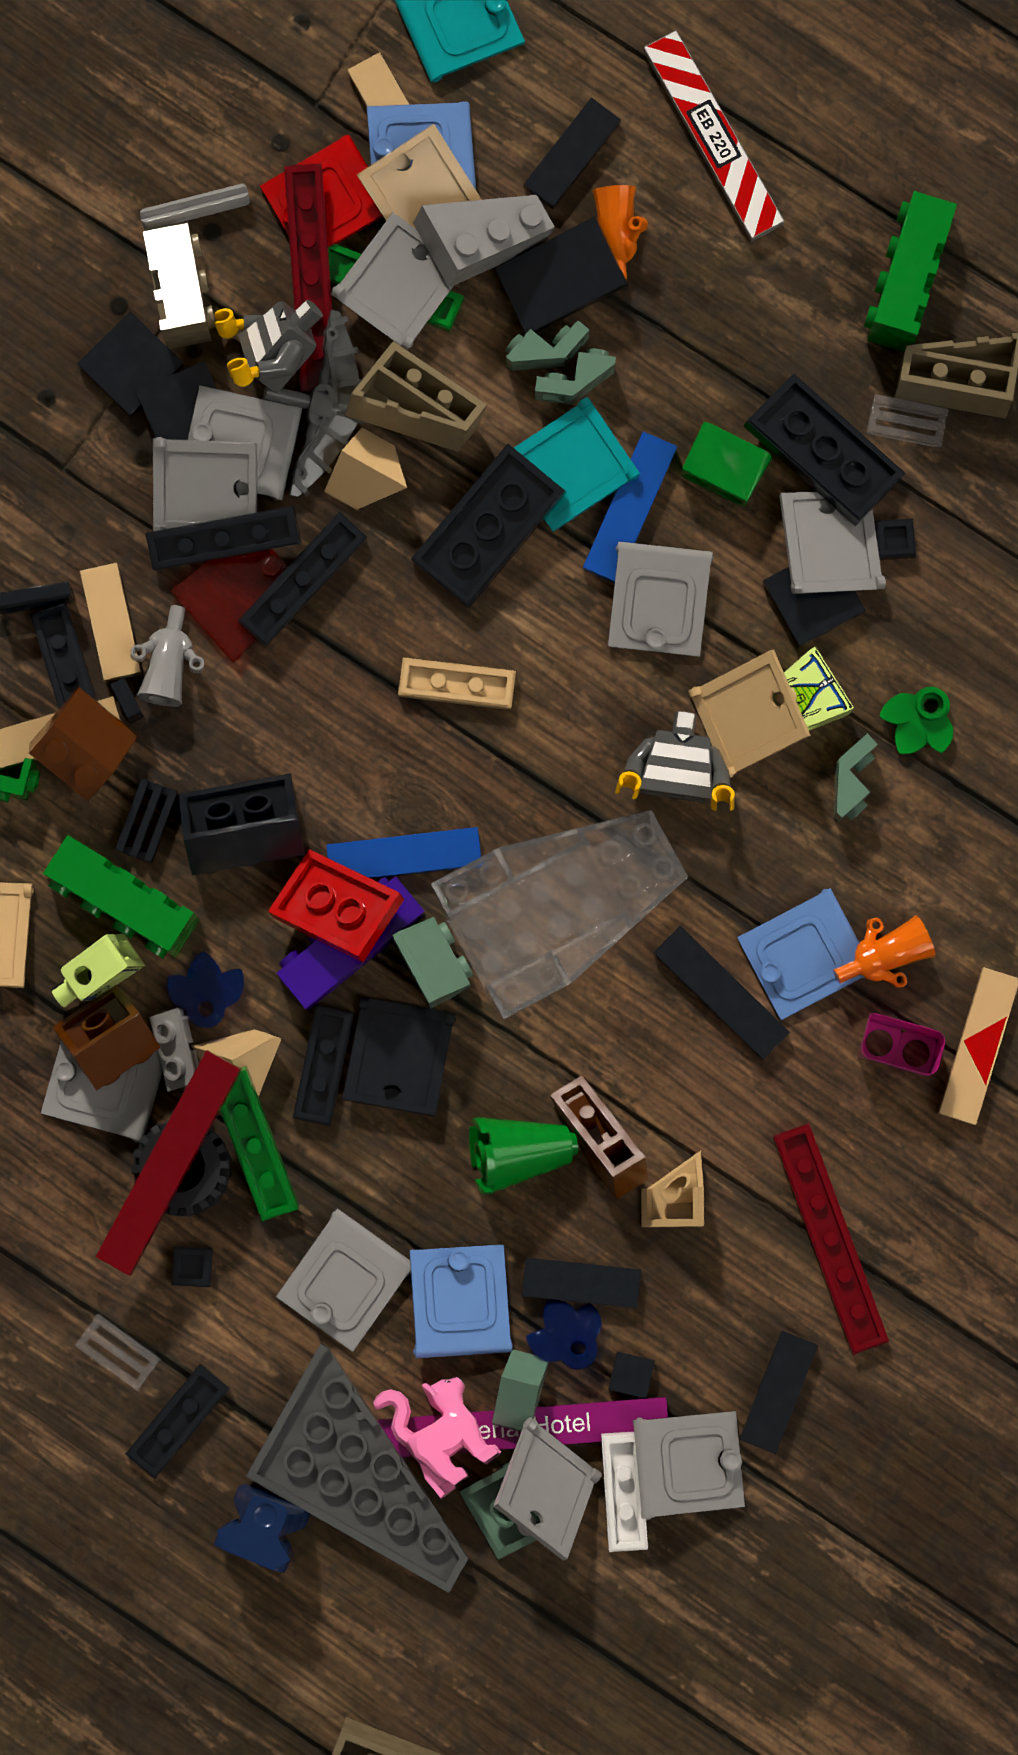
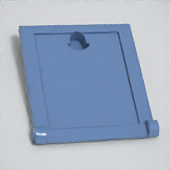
[367,102,476,190]
[737,888,865,1020]
[409,1245,513,1358]

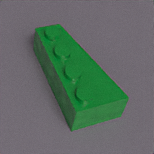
[863,191,957,352]
[43,835,200,959]

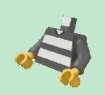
[214,300,323,394]
[615,712,735,811]

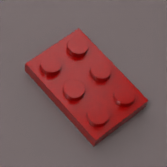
[268,849,405,963]

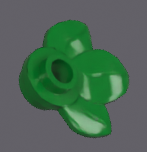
[879,687,953,755]

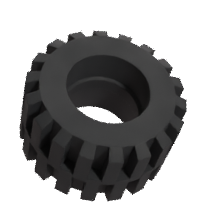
[131,1120,232,1217]

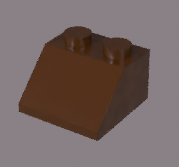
[29,687,138,801]
[53,985,161,1091]

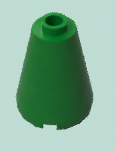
[469,1117,578,1195]

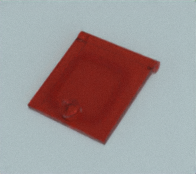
[171,549,288,662]

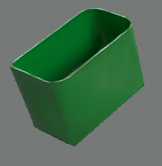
[680,422,773,508]

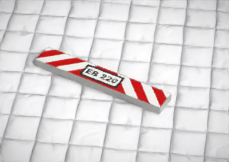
[643,30,785,242]

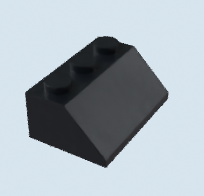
[179,773,305,876]

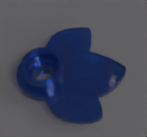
[168,952,244,1028]
[526,1299,602,1370]

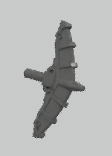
[263,310,370,497]

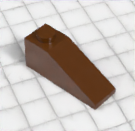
[550,1076,648,1199]

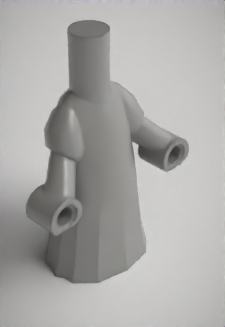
[130,605,204,707]

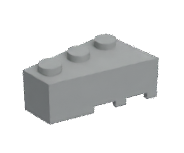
[413,195,555,287]

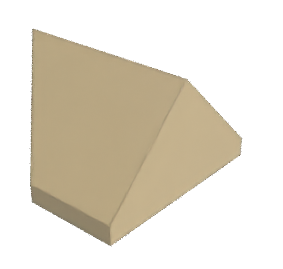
[324,427,407,511]
[191,1029,281,1097]
[641,1150,704,1227]

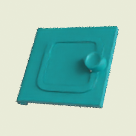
[394,0,525,83]
[514,397,640,532]

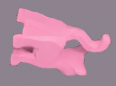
[373,1377,501,1499]

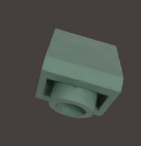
[505,320,589,371]
[535,348,616,405]
[833,733,878,823]

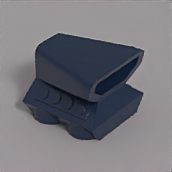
[214,1484,310,1573]

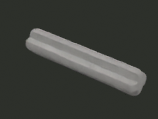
[140,184,250,231]

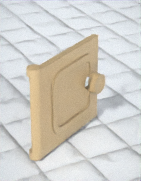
[357,124,482,229]
[688,649,811,778]
[0,882,34,988]

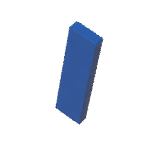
[582,431,678,584]
[326,827,482,879]

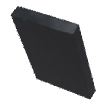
[495,216,629,334]

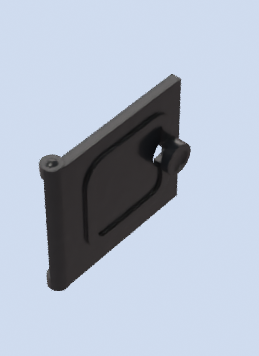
[343,996,456,1117]

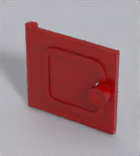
[260,135,384,247]

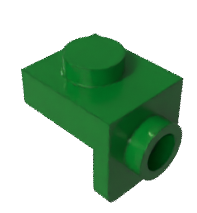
[0,758,40,803]

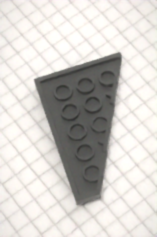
[246,1343,469,1593]

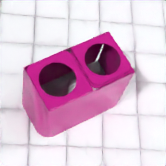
[858,1013,945,1077]

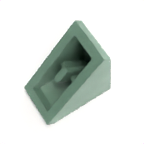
[492,1349,550,1432]

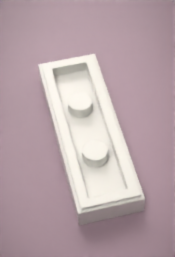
[601,1432,648,1552]

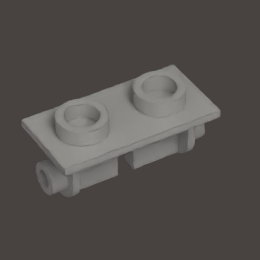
[149,1008,199,1092]

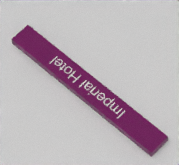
[377,1397,668,1457]

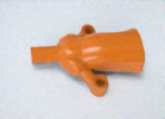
[592,185,648,281]
[833,915,936,987]

